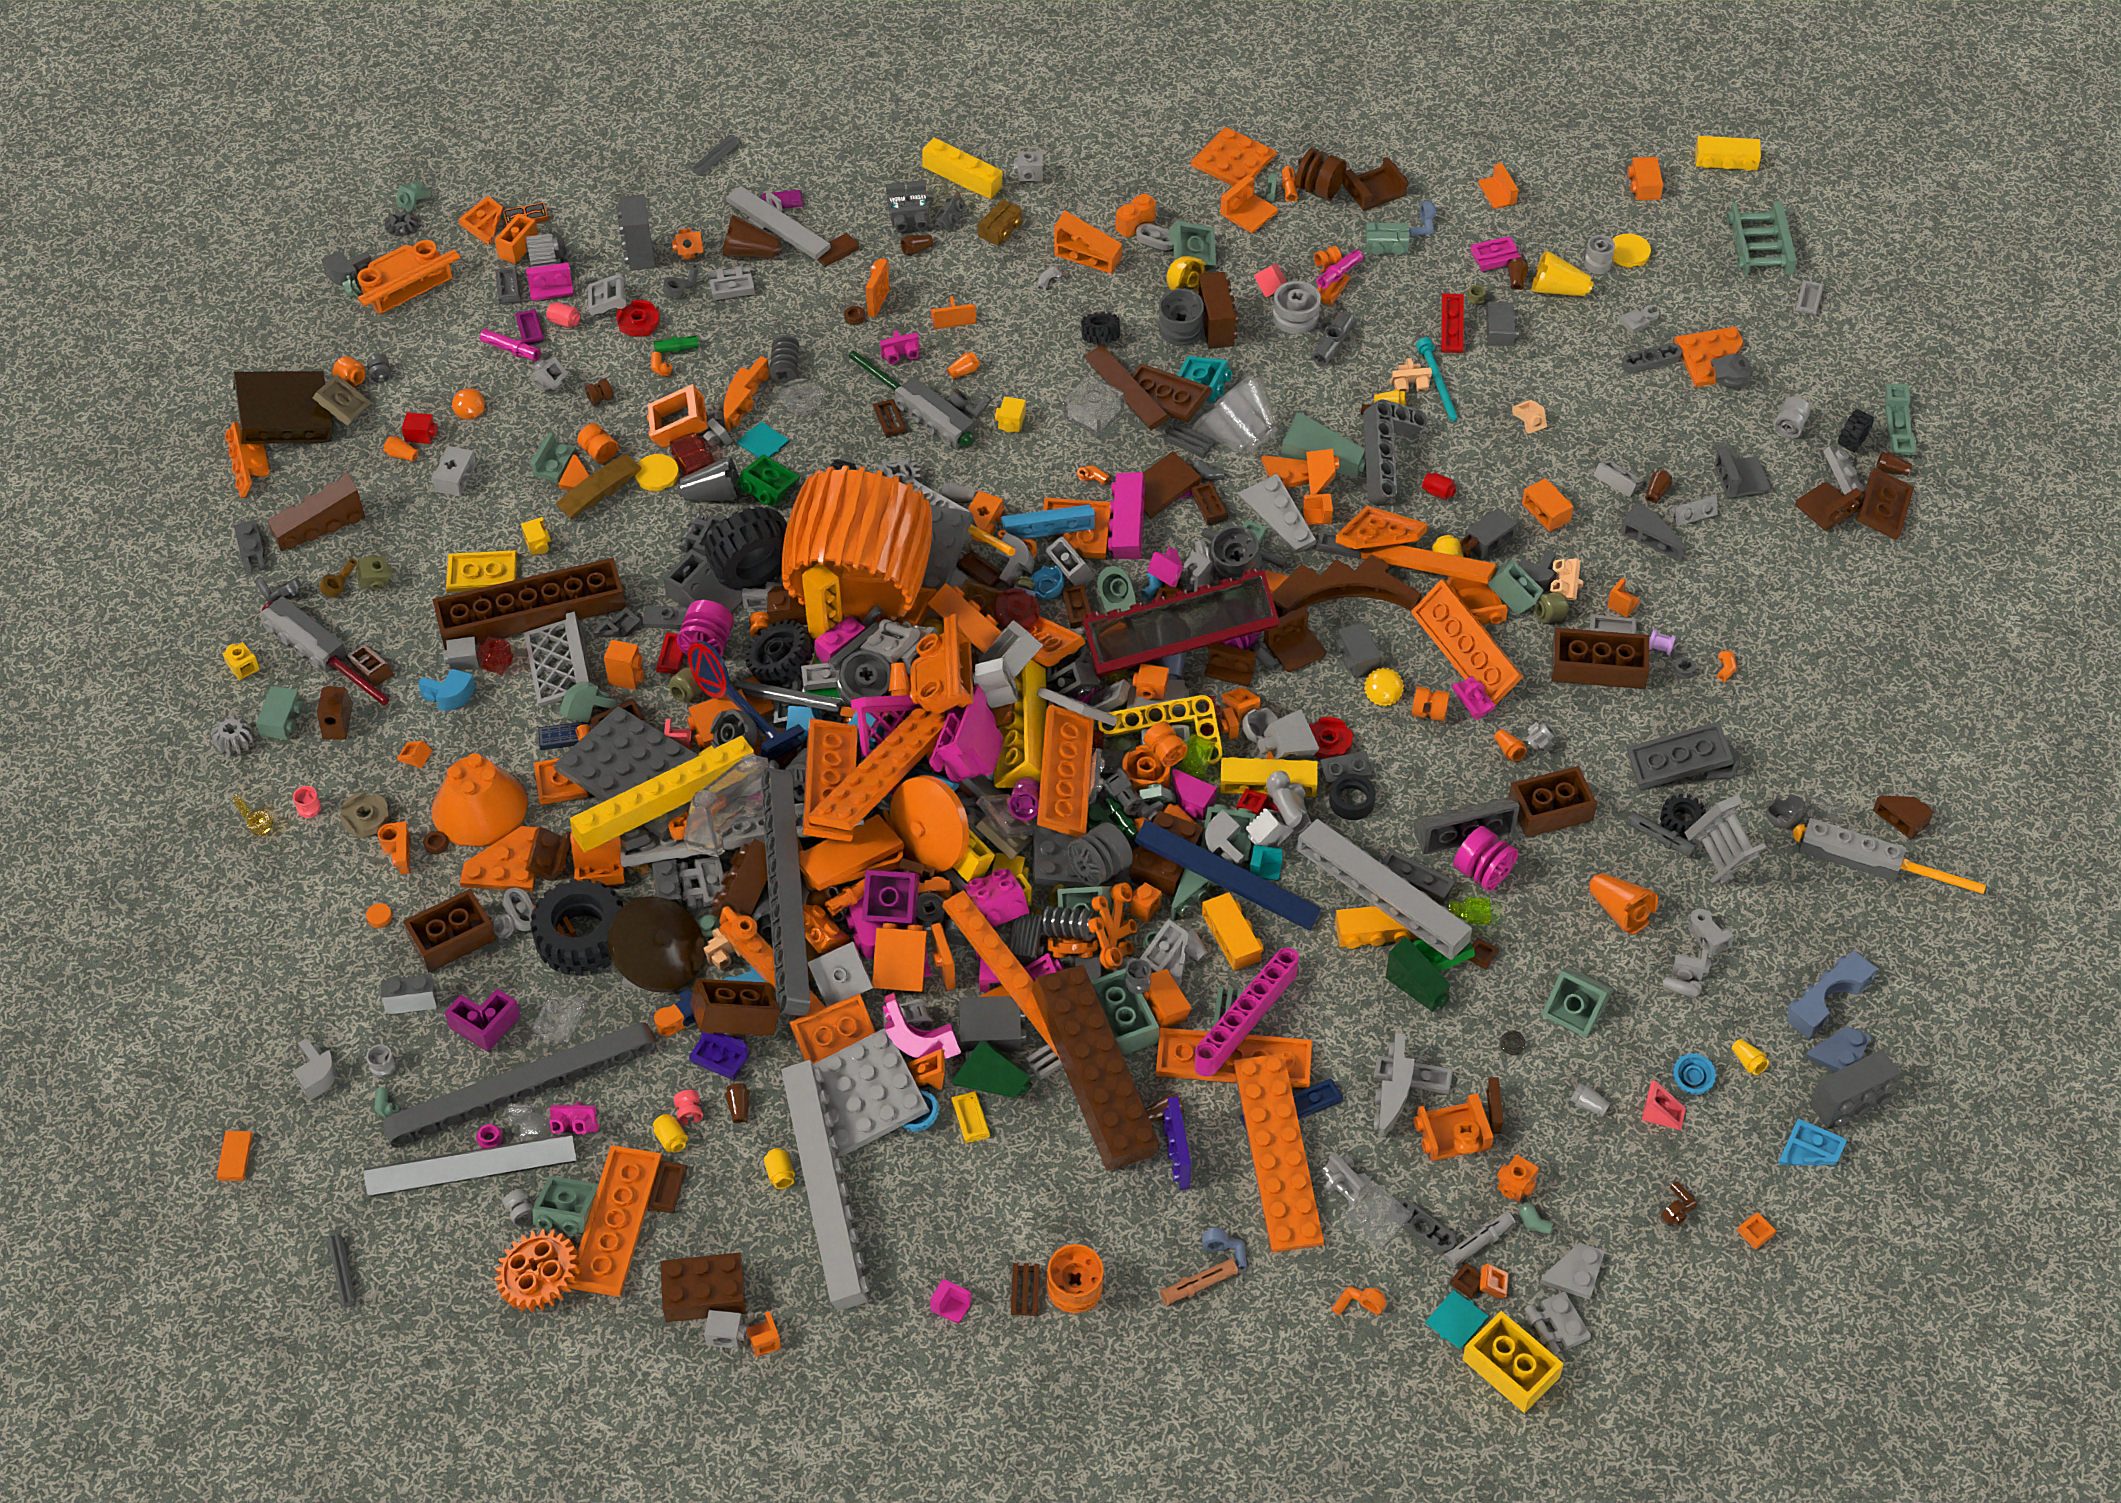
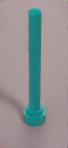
[1416,337,1458,421]

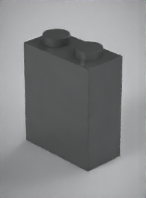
[959,996,1026,1053]

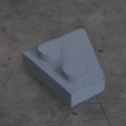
[1805,1026,1871,1072]

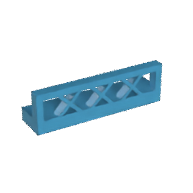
[1001,505,1095,539]

